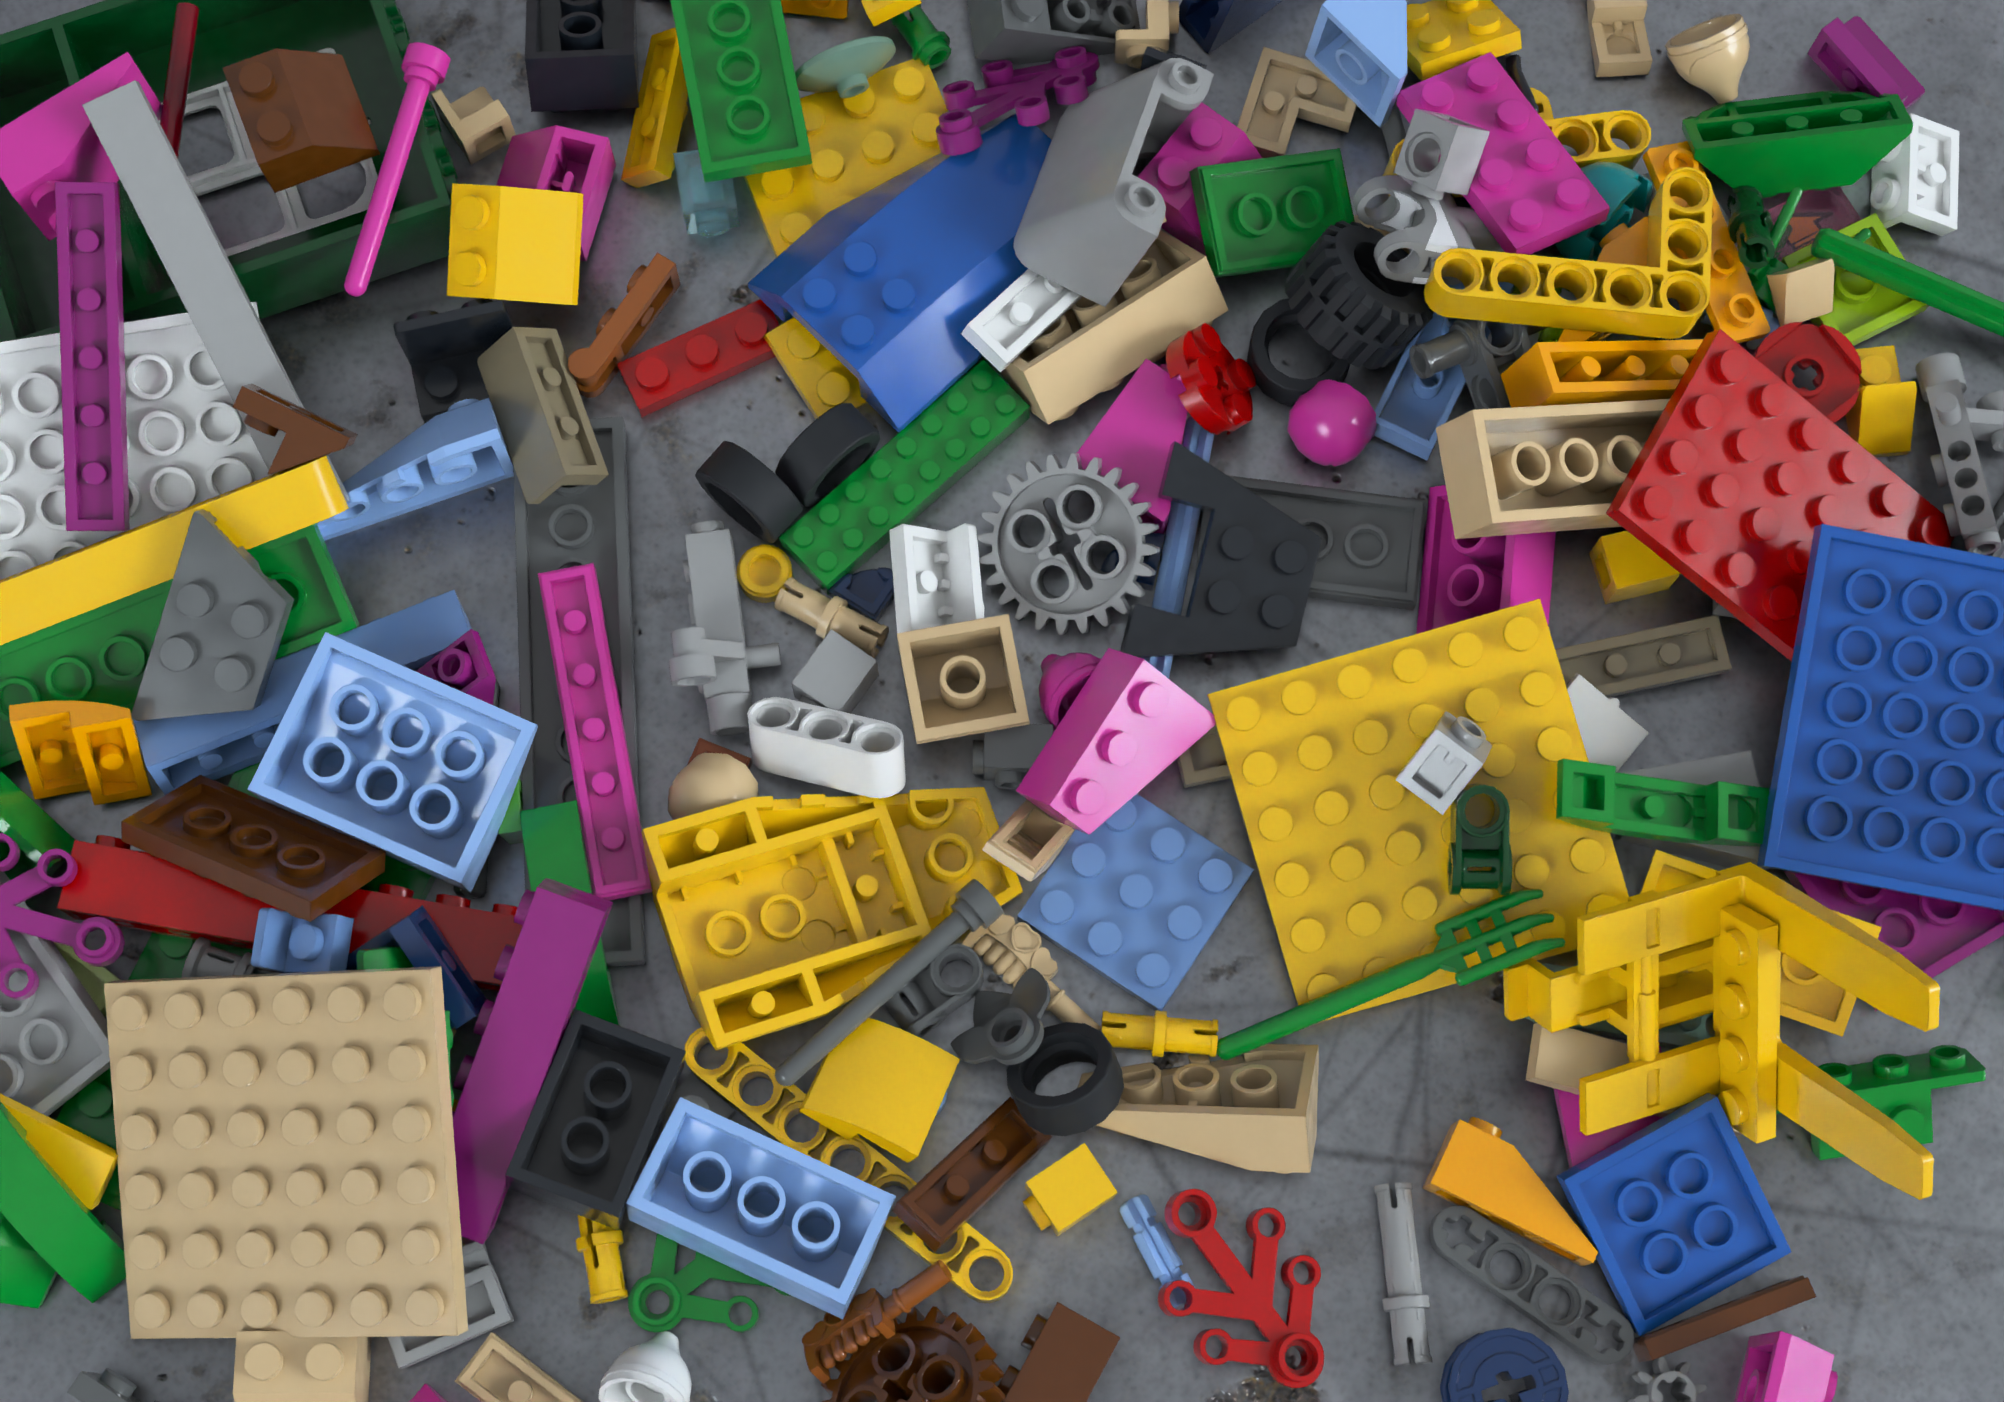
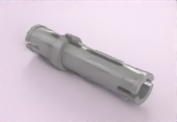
[1374,1182,1432,1366]

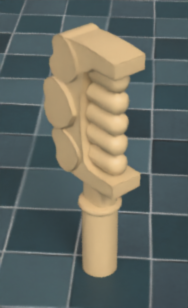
[962,914,1102,1030]

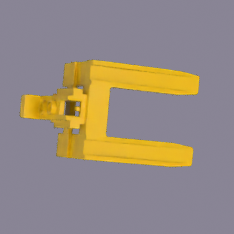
[1503,862,1940,1200]

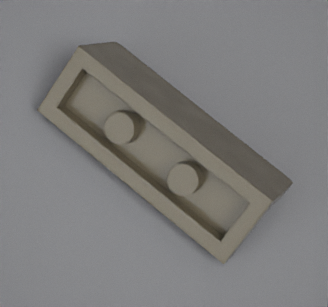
[477,327,609,504]

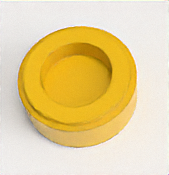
[737,544,793,603]

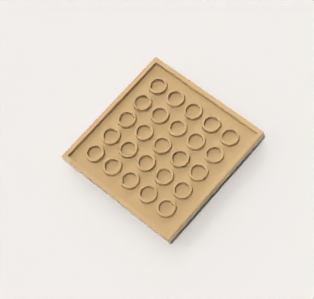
[104,966,468,1339]

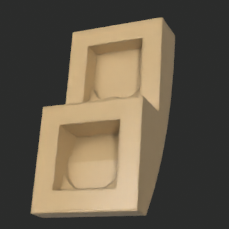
[1586,0,1653,77]

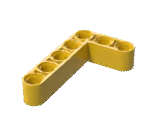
[1424,167,1713,339]

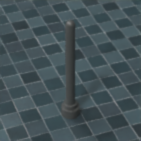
[775,879,1004,1086]

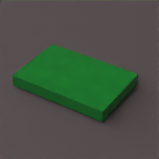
[1189,148,1355,278]

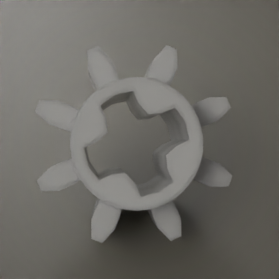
[1628,1357,1707,1402]

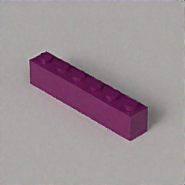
[452,878,613,1244]

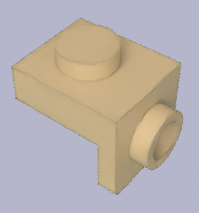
[1115,0,1179,68]

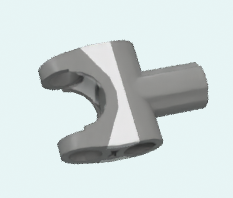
[1353,175,1504,285]

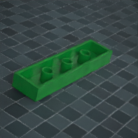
[779,359,1030,596]

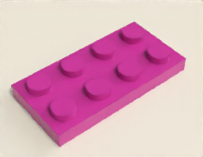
[1396,52,1610,255]

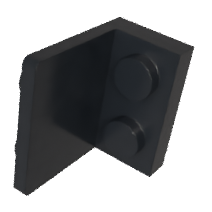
[393,299,514,423]

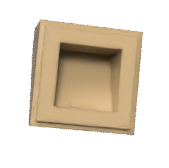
[1767,258,1835,327]

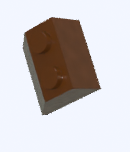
[223,48,380,193]

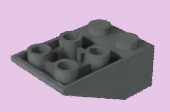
[967,0,1140,64]

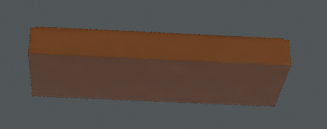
[892,1097,1052,1252]
[1633,1275,1817,1362]

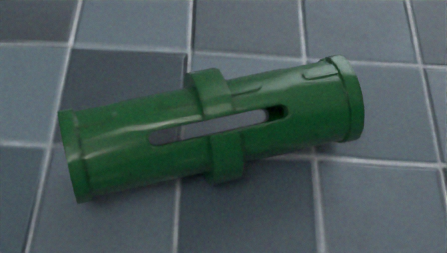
[1727,186,1775,269]

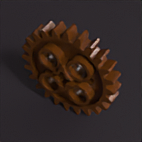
[821,1306,1005,1402]

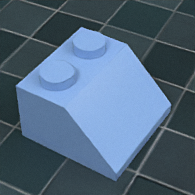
[1305,0,1407,127]

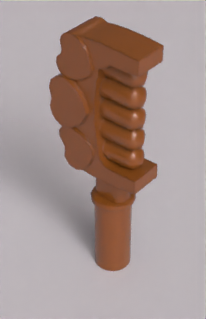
[802,1260,953,1384]

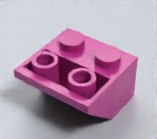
[496,125,616,262]

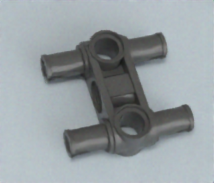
[1409,293,1559,409]

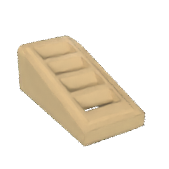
[982,800,1074,882]

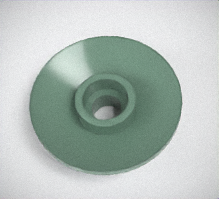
[795,36,896,98]

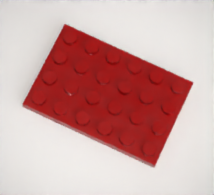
[1606,329,1955,662]

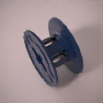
[1440,1328,1569,1402]

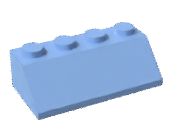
[626,1097,896,1319]

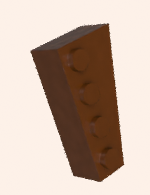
[997,1302,1120,1402]

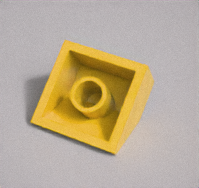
[447,183,584,305]

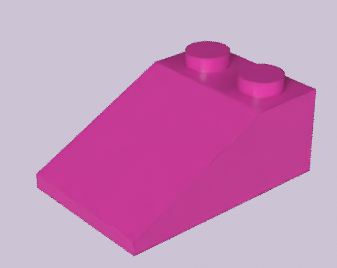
[0,52,162,241]

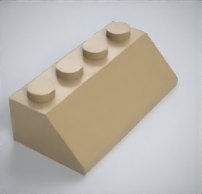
[1001,229,1229,425]

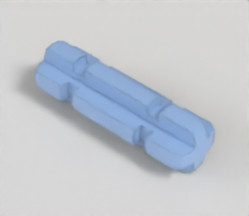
[1120,1194,1195,1307]

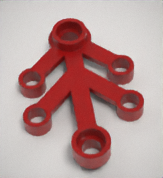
[1158,1189,1324,1388]

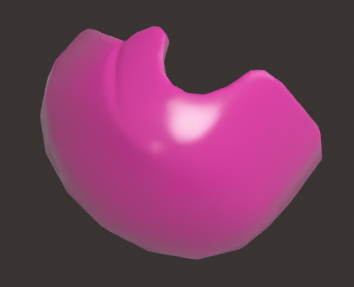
[1287,380,1376,467]

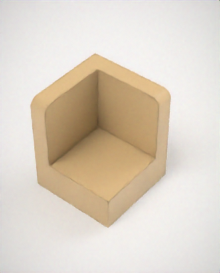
[431,87,516,165]

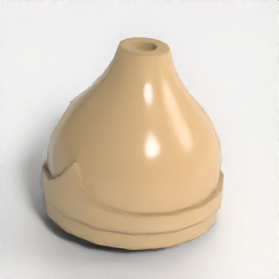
[1665,14,1750,104]

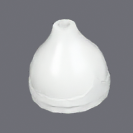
[598,1331,692,1402]

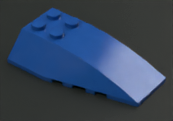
[748,113,1052,433]

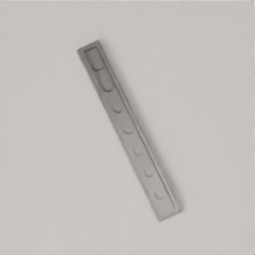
[82,80,350,502]

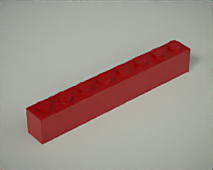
[57,835,522,992]

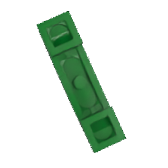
[1556,759,1769,847]
[520,800,620,1026]
[0,1101,126,1303]

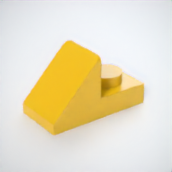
[1845,345,1917,458]

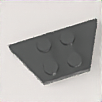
[131,509,294,721]

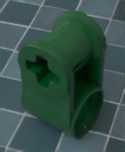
[1447,783,1512,895]

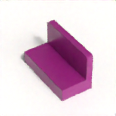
[1807,16,1925,109]

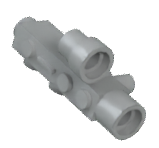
[1915,353,2004,555]
[669,520,782,736]

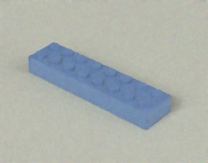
[1374,282,1514,461]

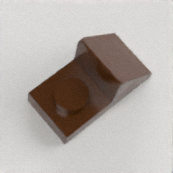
[233,384,358,475]

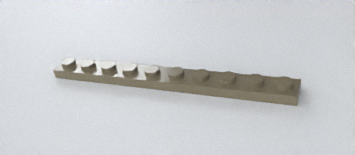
[1177,615,1732,788]

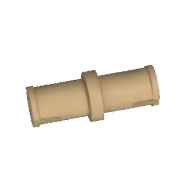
[775,577,889,658]

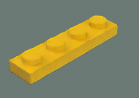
[1718,903,1778,1144]

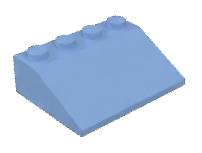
[248,632,538,893]

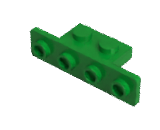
[1776,1045,1986,1160]

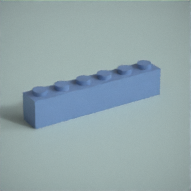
[133,590,473,795]

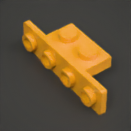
[1643,141,1770,343]

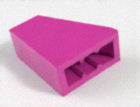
[1077,358,1188,534]

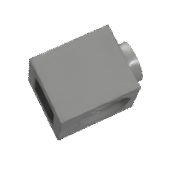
[1393,108,1490,200]

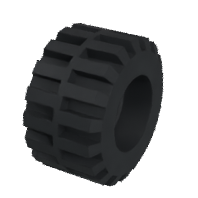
[1285,221,1435,369]

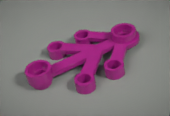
[936,46,1100,155]
[0,833,125,1000]

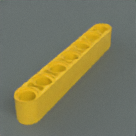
[0,455,349,645]
[684,1027,1013,1304]

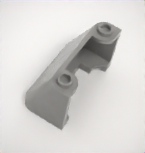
[1013,58,1214,307]

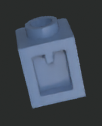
[251,908,354,973]

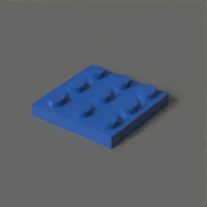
[1556,1093,1792,1336]

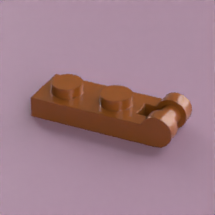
[568,252,681,398]

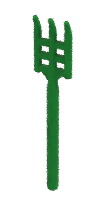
[1217,889,1565,1061]

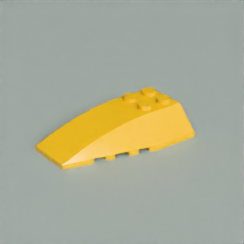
[641,787,1023,1050]

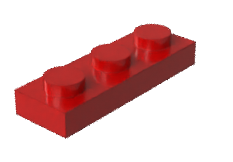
[617,299,780,418]

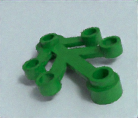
[628,1233,791,1333]

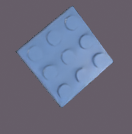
[1017,794,1254,1011]

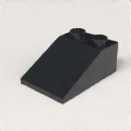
[525,0,639,113]

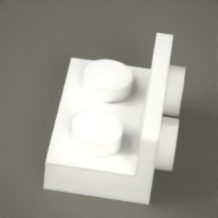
[1870,113,1960,236]

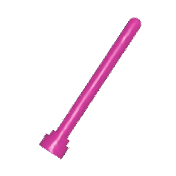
[344,42,451,297]

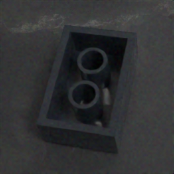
[505,1009,686,1230]

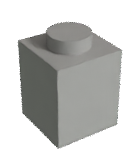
[791,629,879,714]

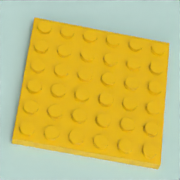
[1207,599,1629,1023]

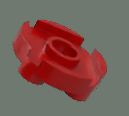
[1753,322,1862,424]
[1166,323,1256,435]

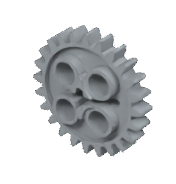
[977,453,1160,635]

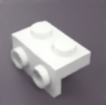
[889,523,984,633]

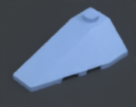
[317,398,514,541]

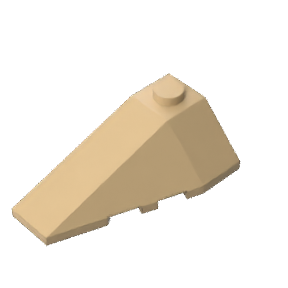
[1078,1044,1319,1174]

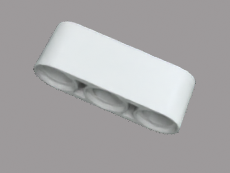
[747,697,906,798]

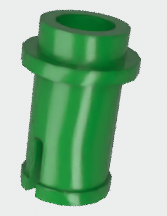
[890,4,951,69]

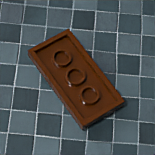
[121,775,386,922]

